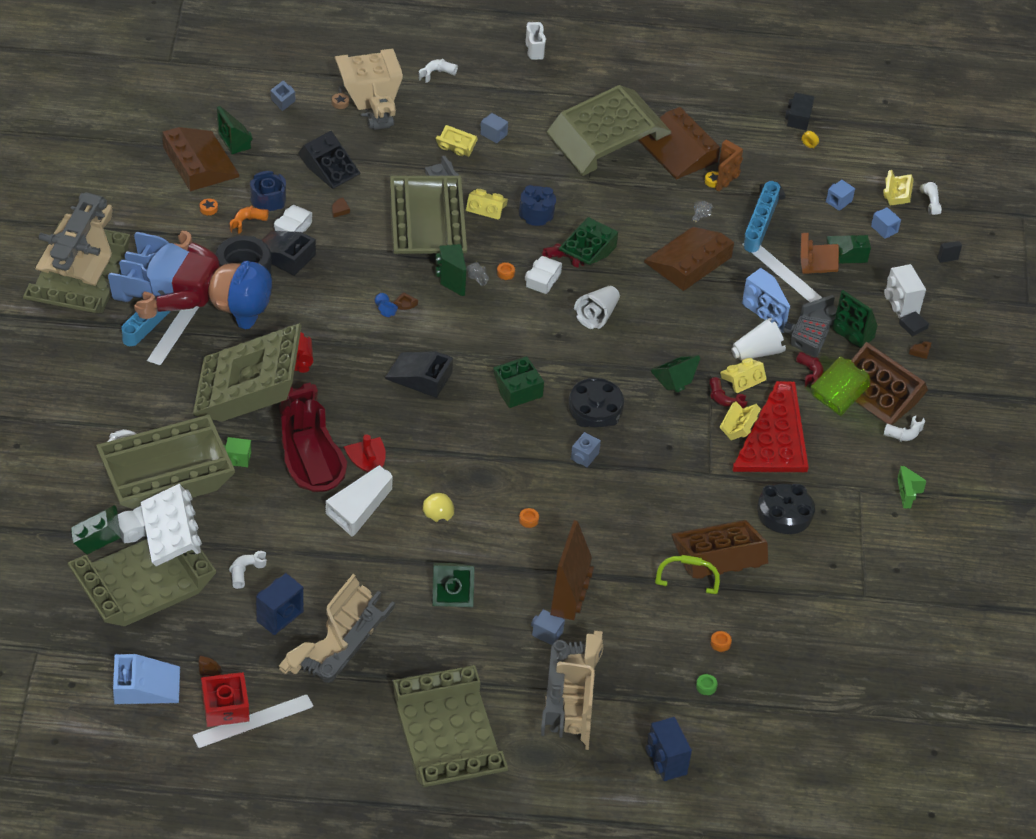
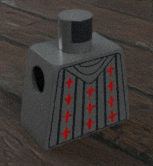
[783,315,830,358]

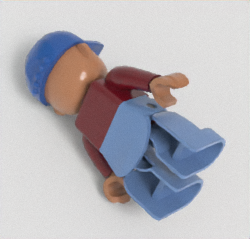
[108,231,272,330]

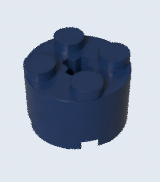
[250,171,286,211]
[519,185,556,226]

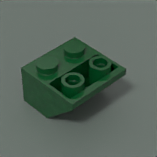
[493,356,544,408]

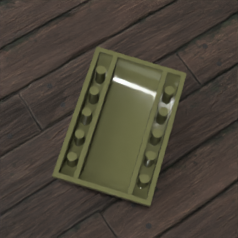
[390,176,467,254]
[96,414,235,510]

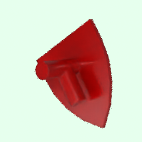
[344,434,386,472]

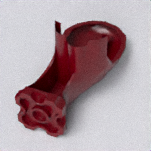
[278,382,347,492]

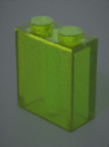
[811,356,870,416]

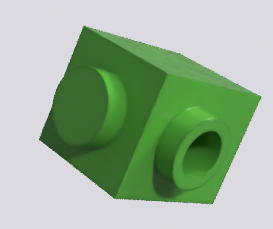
[224,437,252,467]

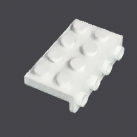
[141,484,202,566]

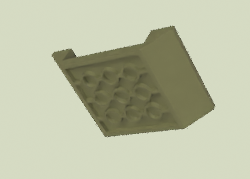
[547,85,671,176]
[23,221,130,313]
[68,539,216,626]
[393,665,508,787]

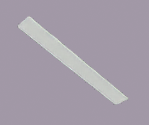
[742,243,822,302]
[147,306,199,365]
[193,695,313,748]

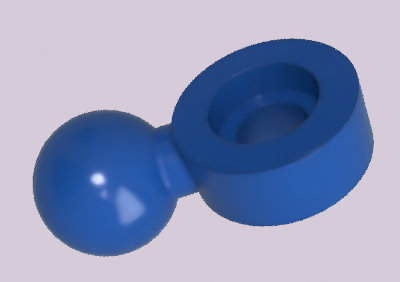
[375,293,398,317]

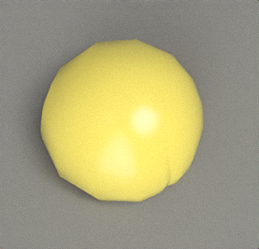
[423,493,454,522]

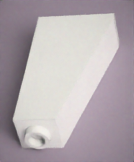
[326,465,393,536]

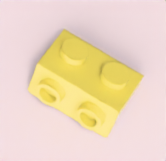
[436,125,478,157]
[883,170,914,206]
[466,189,508,219]
[720,358,766,393]
[720,402,761,440]

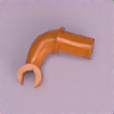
[230,206,269,234]

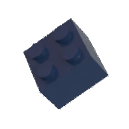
[256,573,304,635]
[646,717,692,781]

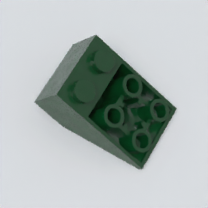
[559,217,618,265]
[833,290,878,349]

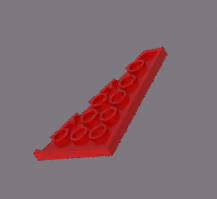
[733,381,809,472]

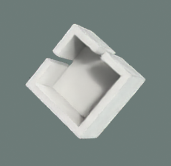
[884,264,926,319]

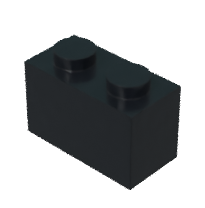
[785,92,815,131]

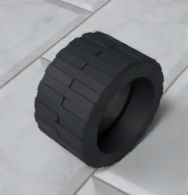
[215,235,271,274]

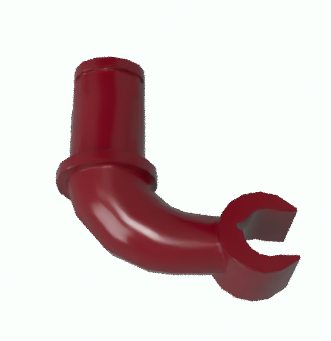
[542,244,584,268]
[796,352,824,390]
[709,377,748,409]

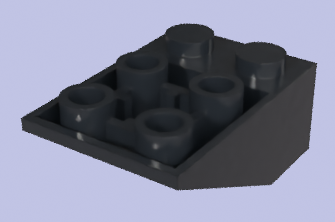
[298,130,361,189]
[262,231,316,276]
[385,351,453,398]

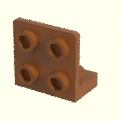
[716,139,743,191]
[801,233,839,274]

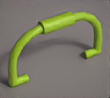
[655,555,720,594]

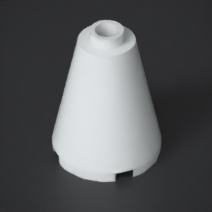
[574,286,620,329]
[731,318,786,361]

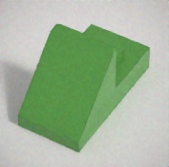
[897,466,926,508]

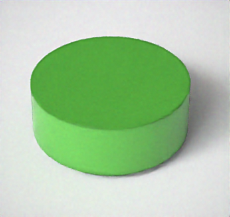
[696,674,717,695]

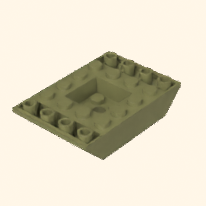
[193,323,302,422]

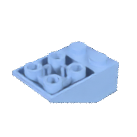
[742,268,790,333]
[113,654,180,704]

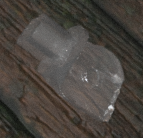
[692,201,713,222]
[466,262,489,286]

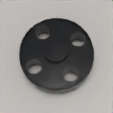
[568,378,624,427]
[757,484,815,534]

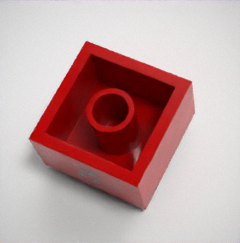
[201,672,250,727]

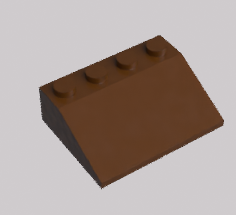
[638,107,720,179]
[162,127,239,192]
[644,227,734,291]
[831,342,928,425]
[550,520,594,621]
[672,520,768,579]

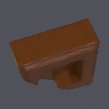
[332,197,350,218]
[393,292,418,310]
[909,342,932,359]
[199,656,221,676]

